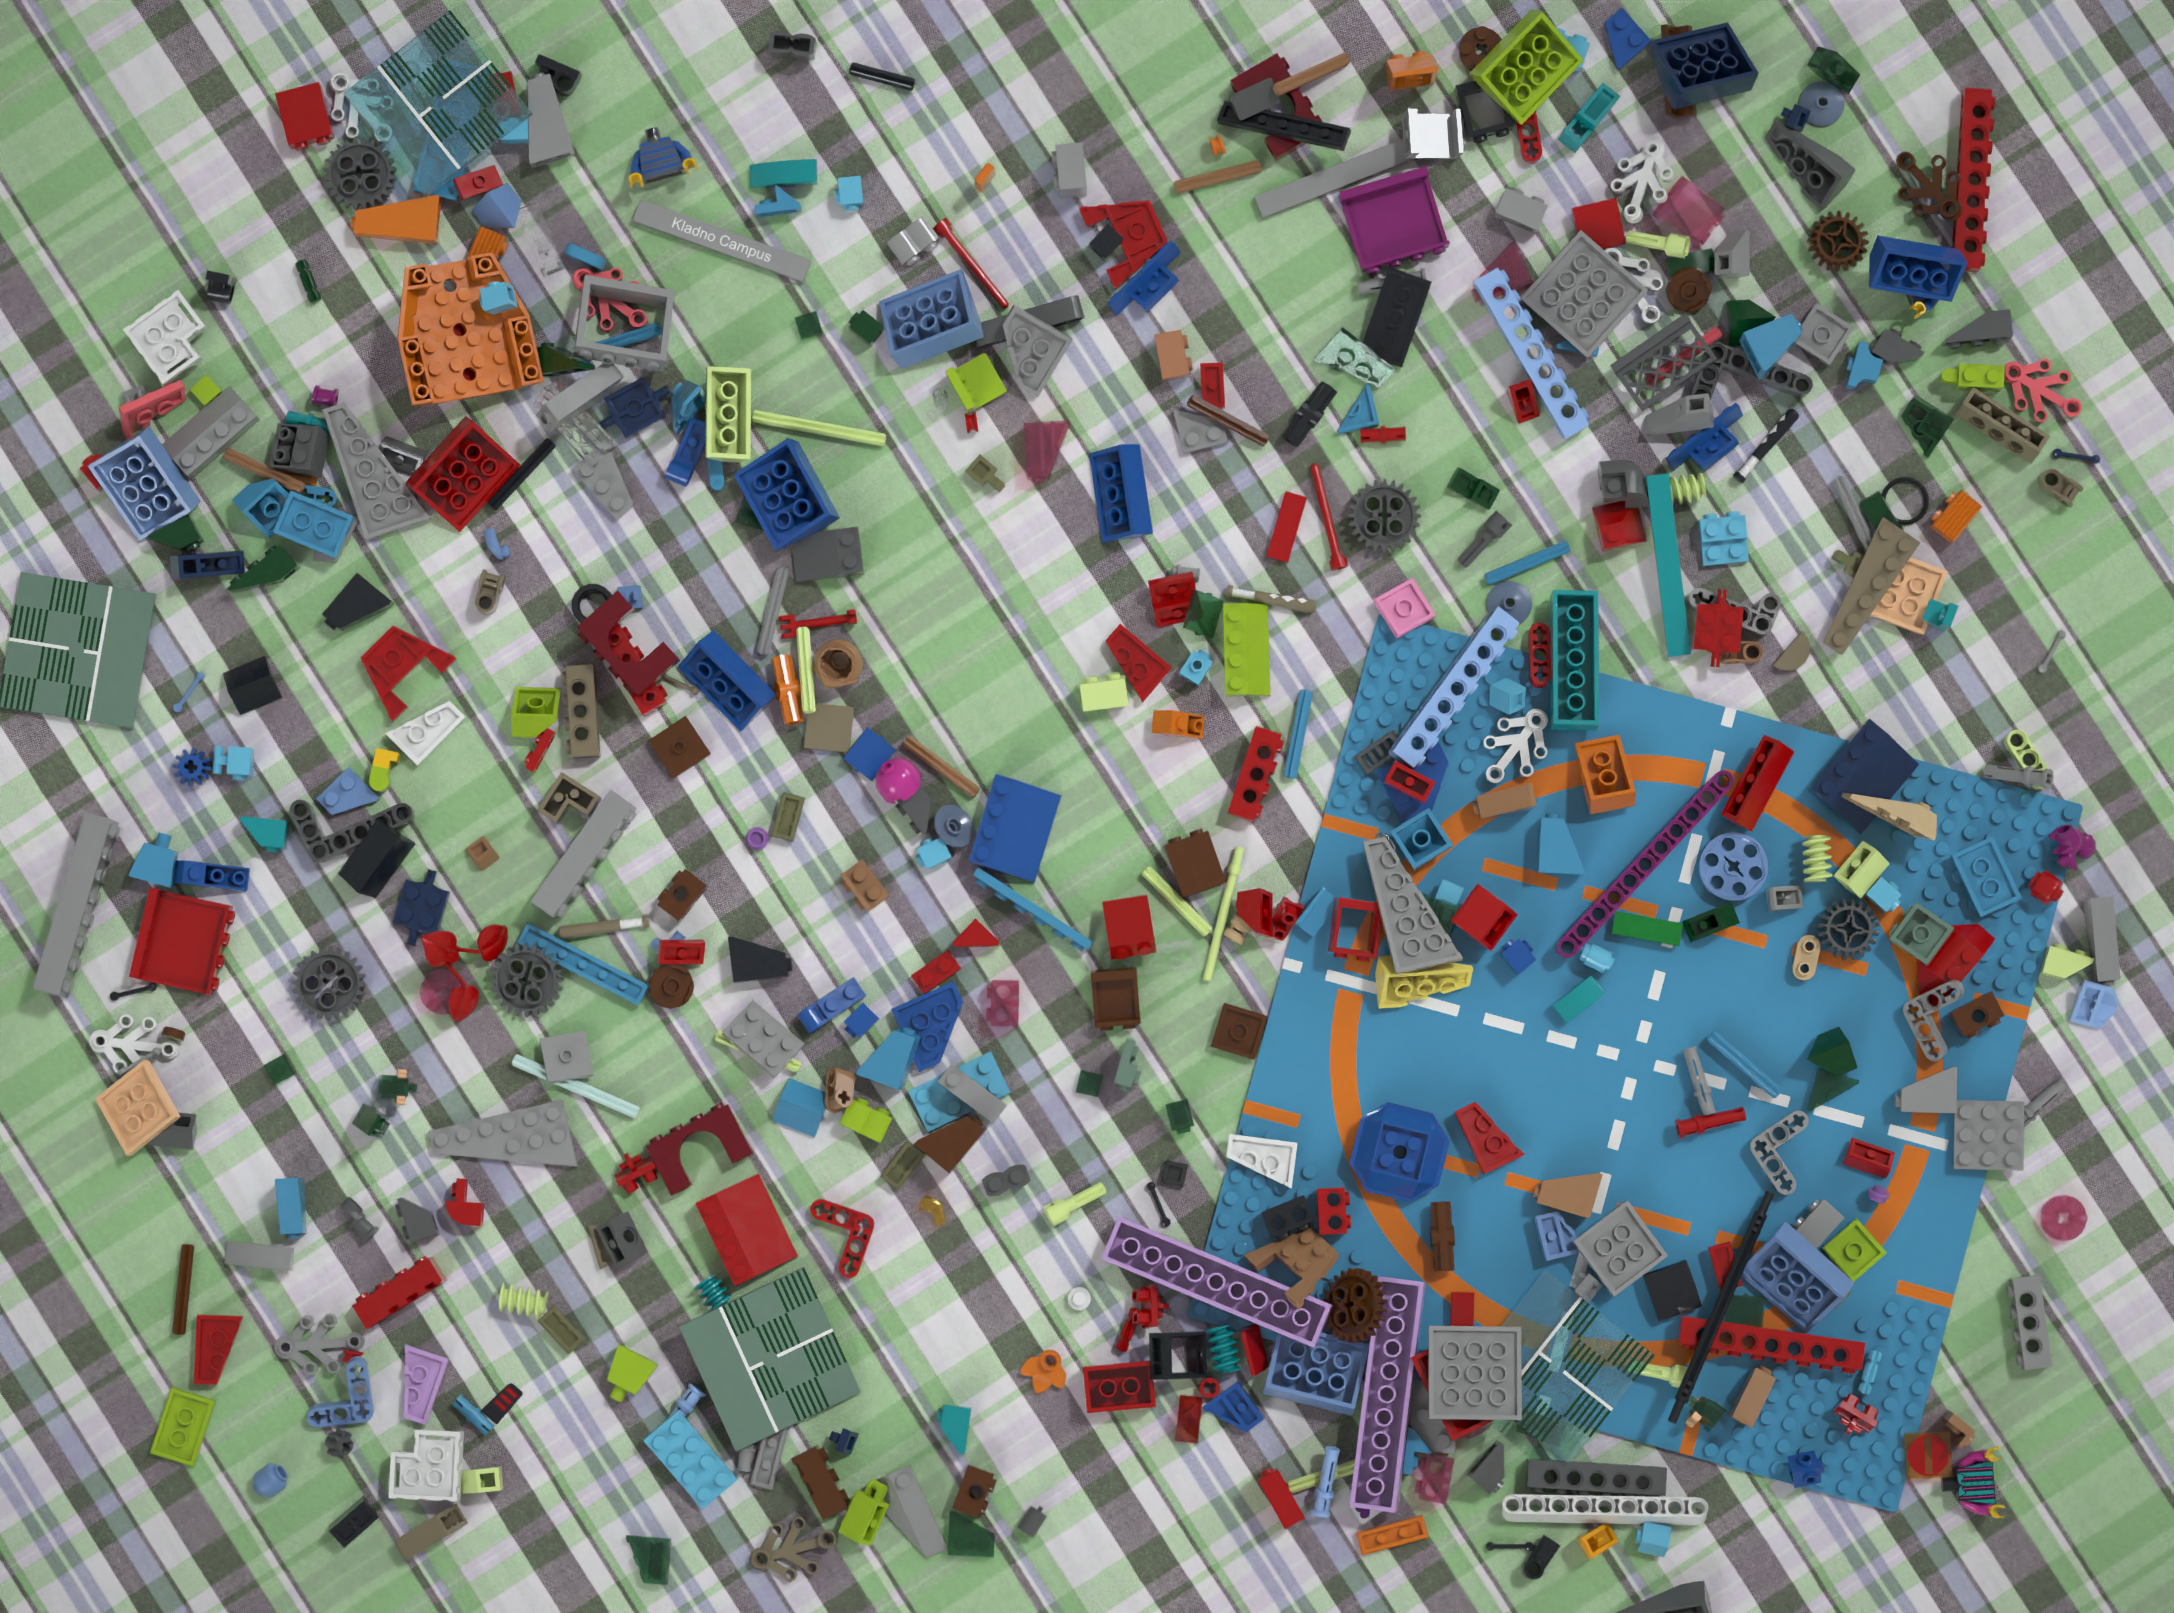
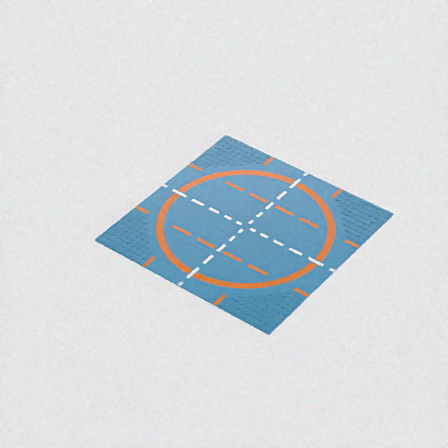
[1188,614,2083,1512]

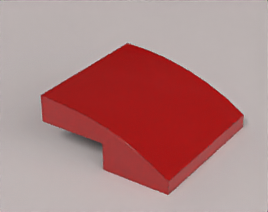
[1571,198,1626,250]
[1148,571,1202,628]

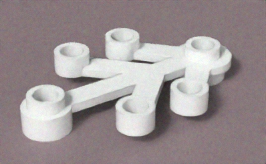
[330,72,395,144]
[1611,139,1675,224]
[1605,248,1663,324]
[1483,709,1548,784]
[90,1014,180,1073]

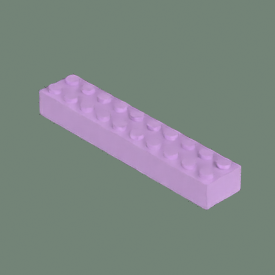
[1101,1216,1333,1348]
[1349,1276,1426,1513]

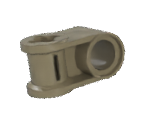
[2038,469,2084,508]
[475,569,506,615]

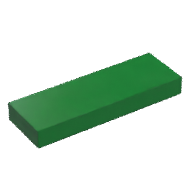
[1611,911,1683,946]

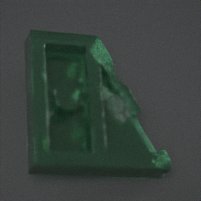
[947,1511,995,1558]
[626,1535,671,1585]

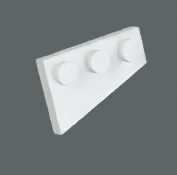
[385,701,467,766]
[1226,1134,1297,1189]

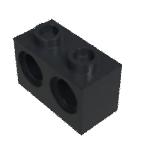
[1261,1195,1314,1240]

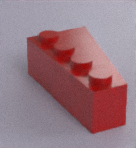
[352,1256,448,1329]

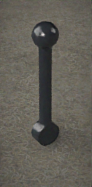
[110,983,157,1001]
[1147,1182,1171,1227]
[1486,1542,1534,1551]

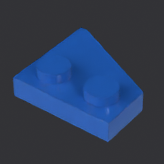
[1604,7,1652,71]
[1202,1381,1265,1432]

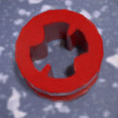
[964,412,979,433]
[342,1350,364,1362]
[1199,1377,1220,1398]

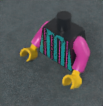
[1941,1446,2005,1518]

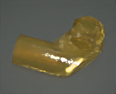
[919,1196,946,1226]

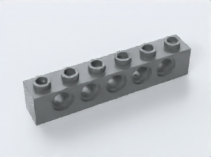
[1526,1458,1667,1497]

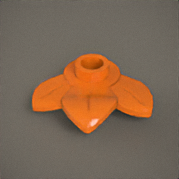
[1021,1350,1066,1394]

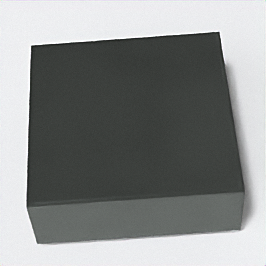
[1161,1160,1188,1187]

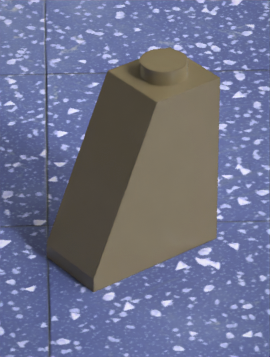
[395,1503,468,1560]

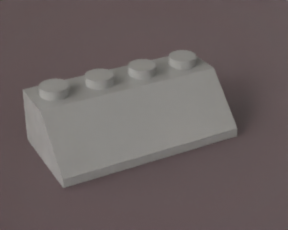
[162,386,260,480]

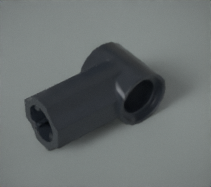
[1522,1535,1560,1579]

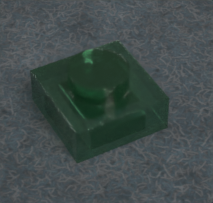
[795,311,823,340]
[264,1054,296,1085]
[1076,1070,1103,1097]

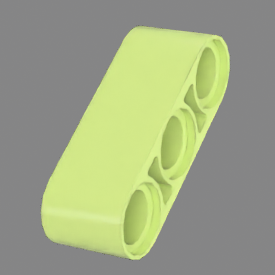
[2004,730,2047,790]

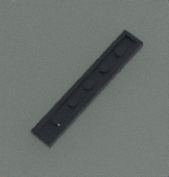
[1217,101,1351,151]

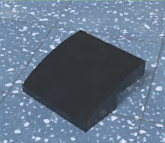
[1643,1260,1702,1321]

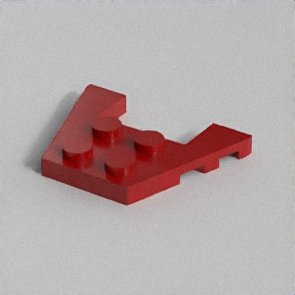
[1079,200,1168,289]
[360,626,457,722]

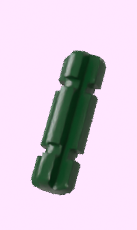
[295,259,321,303]

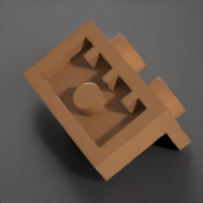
[840,859,890,912]
[1943,1410,1975,1449]

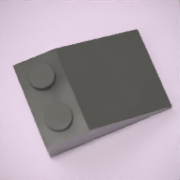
[792,527,864,583]

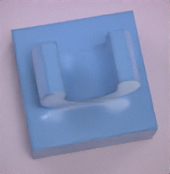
[617,585,643,609]

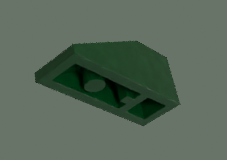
[537,342,595,377]

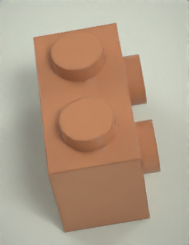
[1154,330,1193,382]

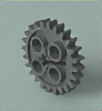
[323,137,397,211]
[1347,479,1421,553]
[489,942,564,1017]
[292,946,367,1021]

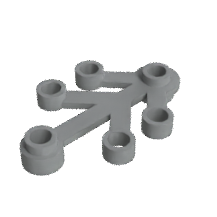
[275,1313,365,1375]

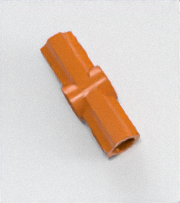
[771,654,805,726]

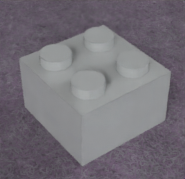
[1051,142,1087,198]

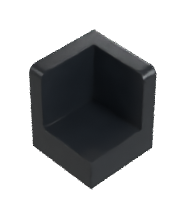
[1089,224,1123,263]

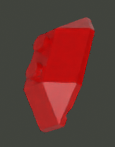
[1917,924,1995,1006]

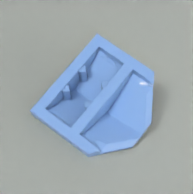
[2069,980,2119,1029]

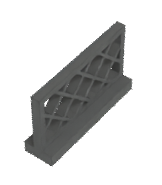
[1610,313,1717,411]

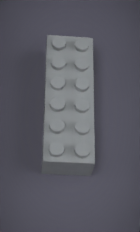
[530,789,637,920]

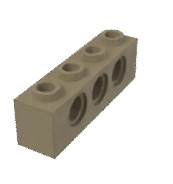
[1955,387,2050,464]
[562,664,601,759]

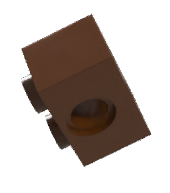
[657,869,708,923]
[1948,991,2005,1039]
[952,1464,997,1518]

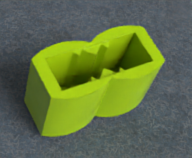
[839,1097,892,1143]

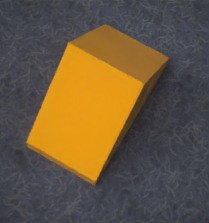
[1576,1523,1619,1560]

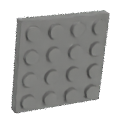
[1520,230,1649,358]
[1428,1326,1522,1421]

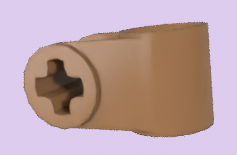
[1720,641,1763,664]
[824,1066,856,1114]

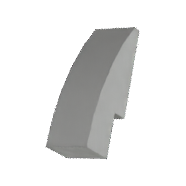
[224,1241,295,1271]

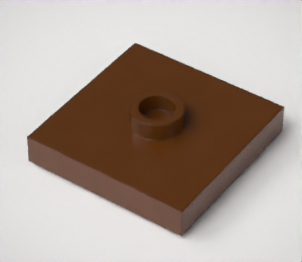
[648,716,711,779]
[1211,1003,1268,1060]

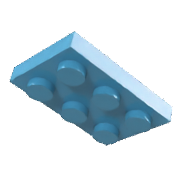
[273,491,355,559]
[1950,836,2022,918]

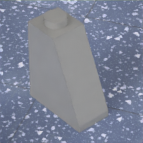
[1894,1067,1957,1114]

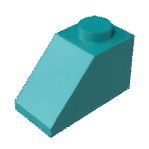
[240,816,289,853]
[937,1404,971,1454]

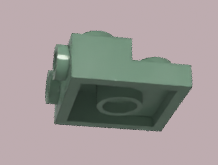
[1889,902,1954,966]
[1114,1039,1141,1093]

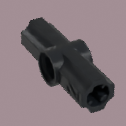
[1282,381,1337,448]

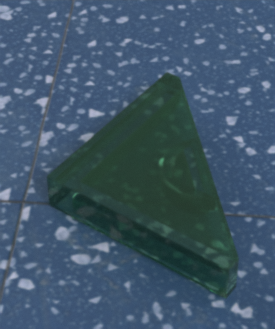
[1807,1069,1859,1111]

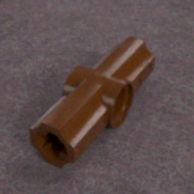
[1430,1201,1455,1271]

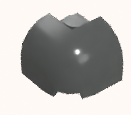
[1597,459,1648,509]

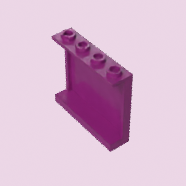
[1338,166,1450,274]

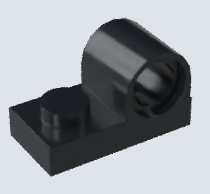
[535,54,582,96]
[205,270,237,304]

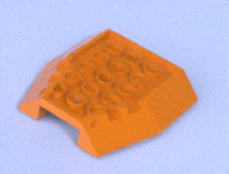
[397,252,544,406]

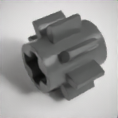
[325,1428,354,1459]

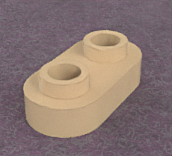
[1792,935,1821,980]

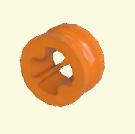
[1208,134,1226,157]

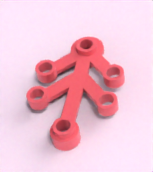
[573,268,648,332]
[2004,359,2082,423]

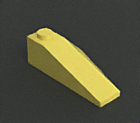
[1375,955,1473,1009]

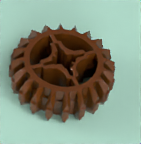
[1807,211,1869,272]

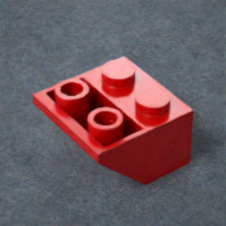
[1450,883,1518,951]

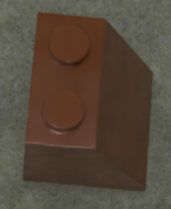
[914,1116,986,1174]

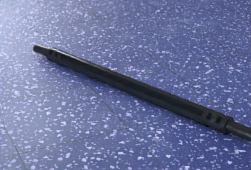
[1667,1191,1774,1424]

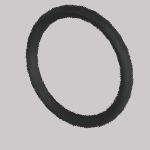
[1882,477,1929,525]

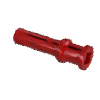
[1675,1106,1746,1139]

